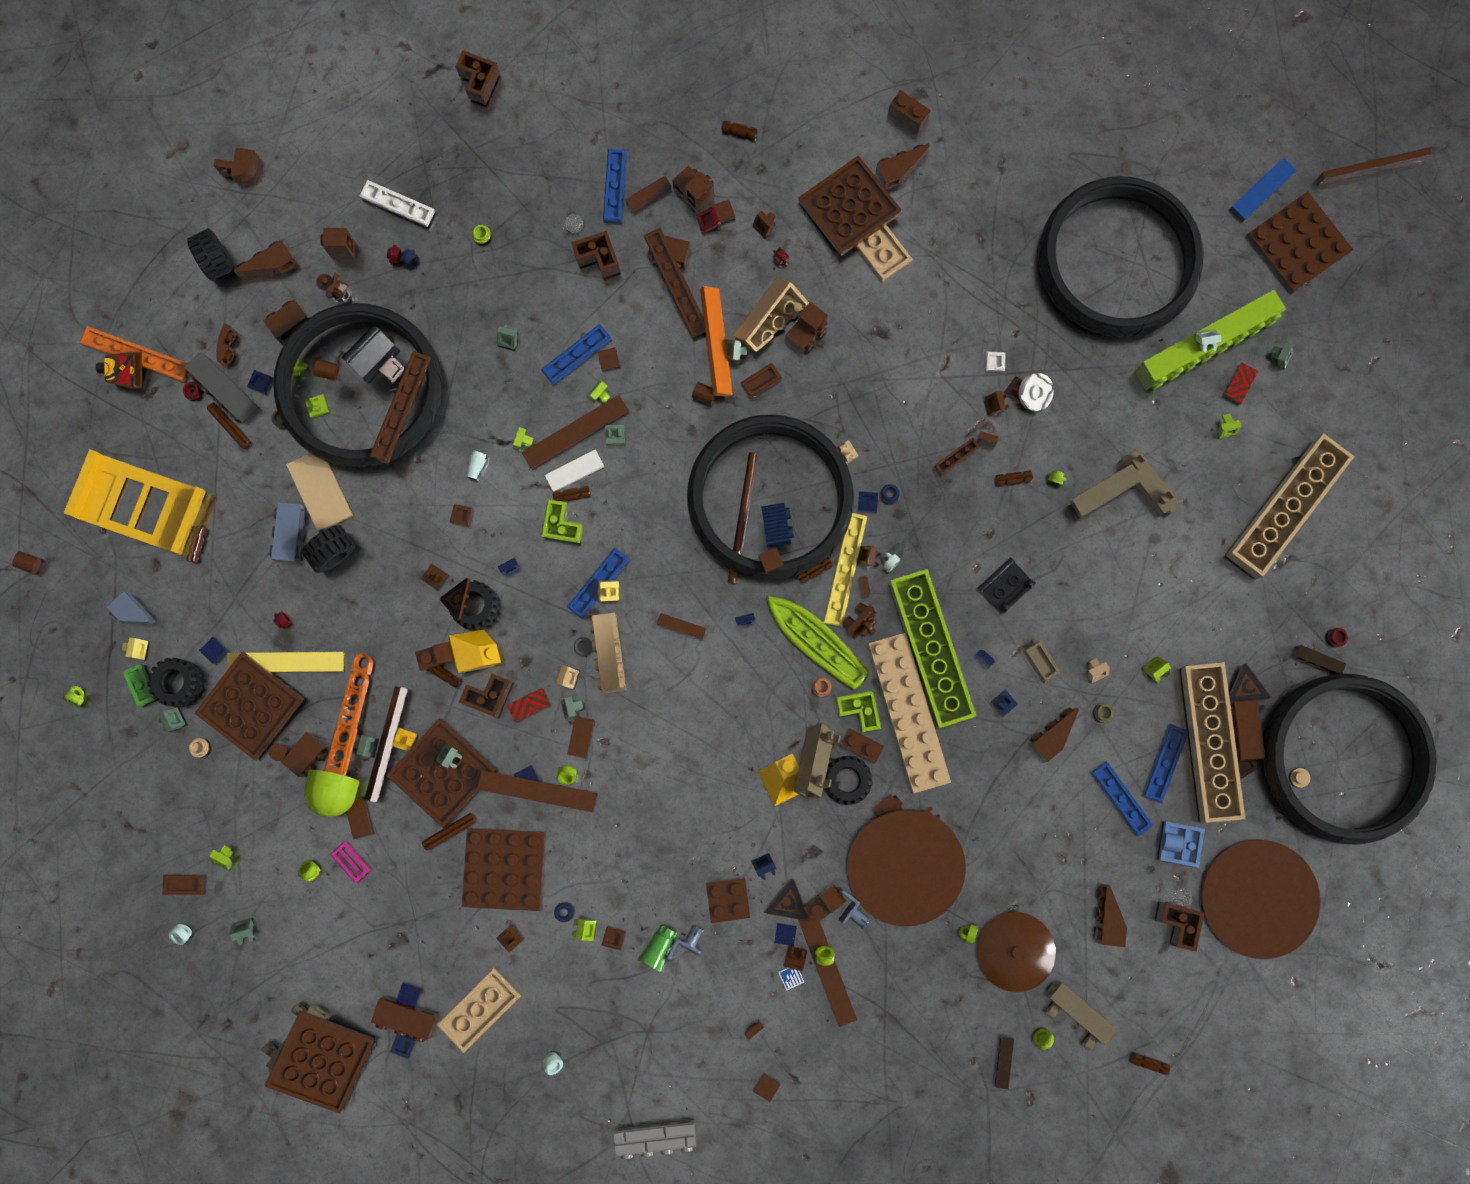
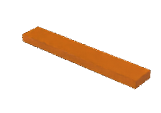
[700,286,733,397]
[79,326,189,383]

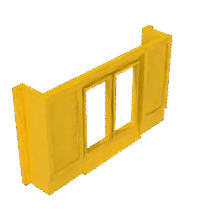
[64,449,206,555]

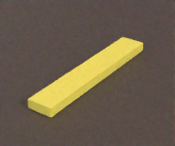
[823,513,867,627]
[227,652,344,672]

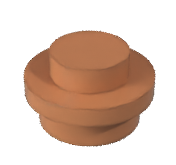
[812,677,832,697]

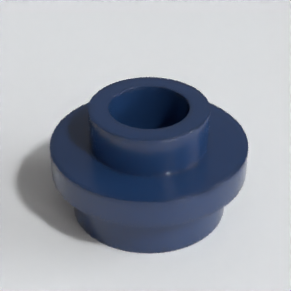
[399,248,417,265]
[880,484,900,503]
[554,902,574,922]

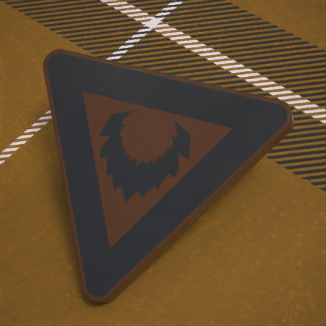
[440,578,470,620]
[1229,663,1271,702]
[765,879,808,921]

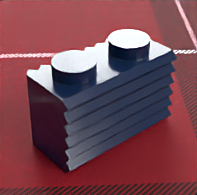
[761,503,794,548]

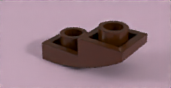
[216,323,236,367]

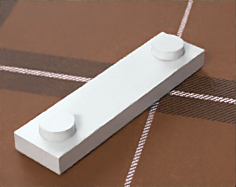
[359,180,435,227]

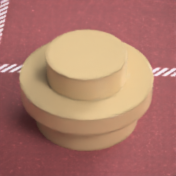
[189,738,209,758]
[1290,768,1310,788]

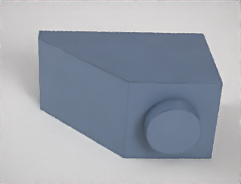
[107,591,155,624]

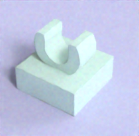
[1196,330,1221,352]

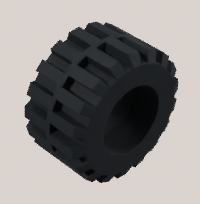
[187,228,233,281]
[301,525,355,573]
[449,580,499,631]
[147,657,203,707]
[824,755,873,805]

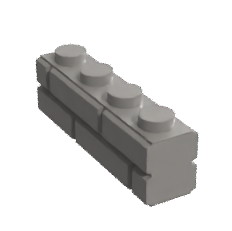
[614,1120,696,1159]

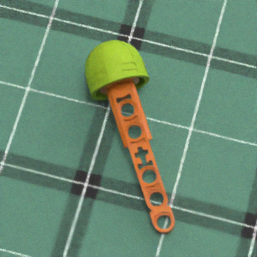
[304,653,373,817]

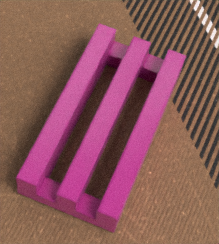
[330,841,371,883]

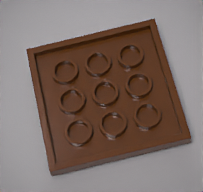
[798,155,902,256]
[1247,191,1353,293]
[194,652,304,761]
[386,718,497,828]
[462,828,546,911]
[265,1010,374,1114]

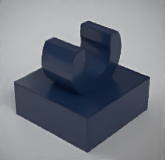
[990,689,1018,717]
[751,853,776,880]

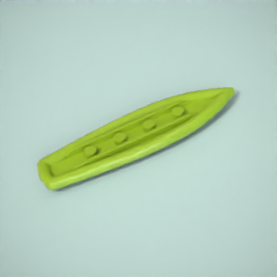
[766,596,869,690]

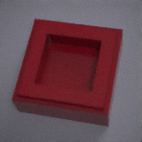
[696,207,721,233]

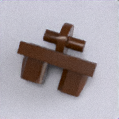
[316,273,348,299]
[842,602,877,639]

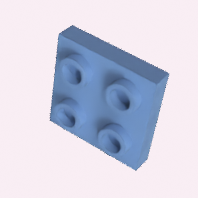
[1158,821,1205,868]

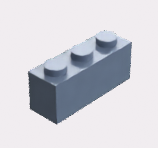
[269,503,305,564]

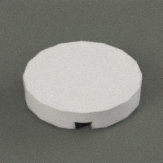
[1019,373,1054,411]

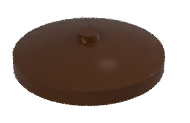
[976,912,1056,992]

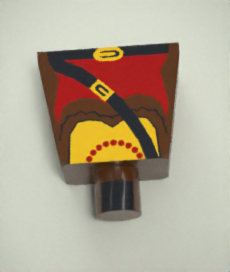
[95,352,142,388]

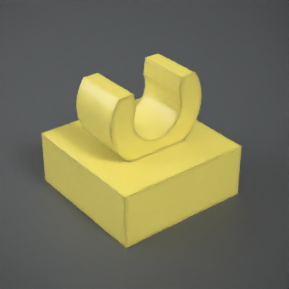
[598,580,619,601]
[121,638,148,660]

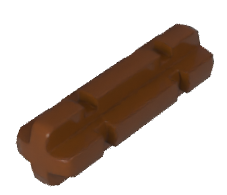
[721,120,758,139]
[995,470,1033,486]
[552,485,590,501]
[186,526,207,563]
[797,557,833,583]
[427,666,461,688]
[1131,1053,1171,1075]

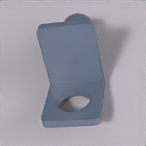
[838,887,870,929]
[666,925,703,962]

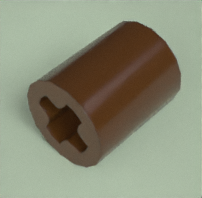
[313,359,339,381]
[692,382,716,405]
[12,551,41,574]
[269,743,291,761]

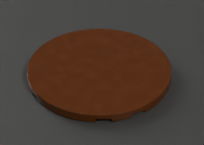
[847,809,966,926]
[1201,840,1321,959]

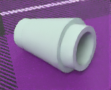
[466,450,487,479]

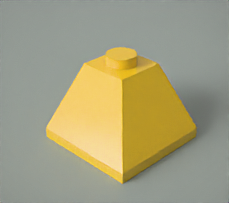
[448,629,501,673]
[757,753,799,806]

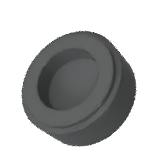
[574,637,593,657]

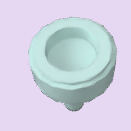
[881,552,900,573]
[168,924,192,945]
[542,1052,563,1075]

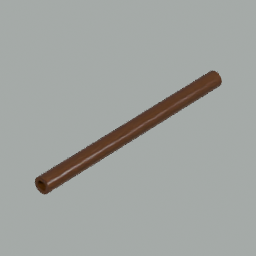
[728,452,758,584]

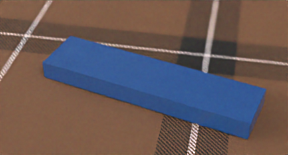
[603,149,627,223]
[1230,158,1297,221]
[541,324,612,385]
[567,548,630,619]
[1142,724,1189,803]
[1090,761,1153,837]

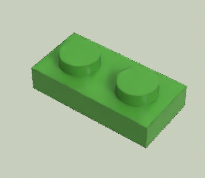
[123,664,154,707]

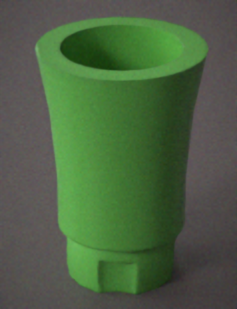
[638,925,677,972]

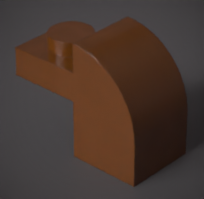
[213,148,260,183]
[415,642,454,671]
[803,884,846,924]

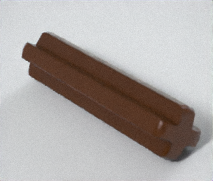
[207,402,250,448]
[422,813,476,850]

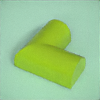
[541,499,583,543]
[836,691,881,732]

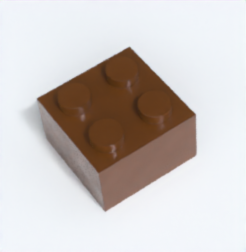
[706,877,750,923]

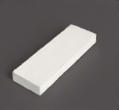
[545,449,604,492]

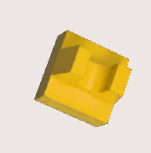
[393,728,418,751]

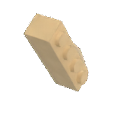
[733,277,809,352]
[589,612,626,693]

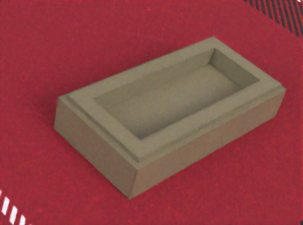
[1024,640,1061,683]

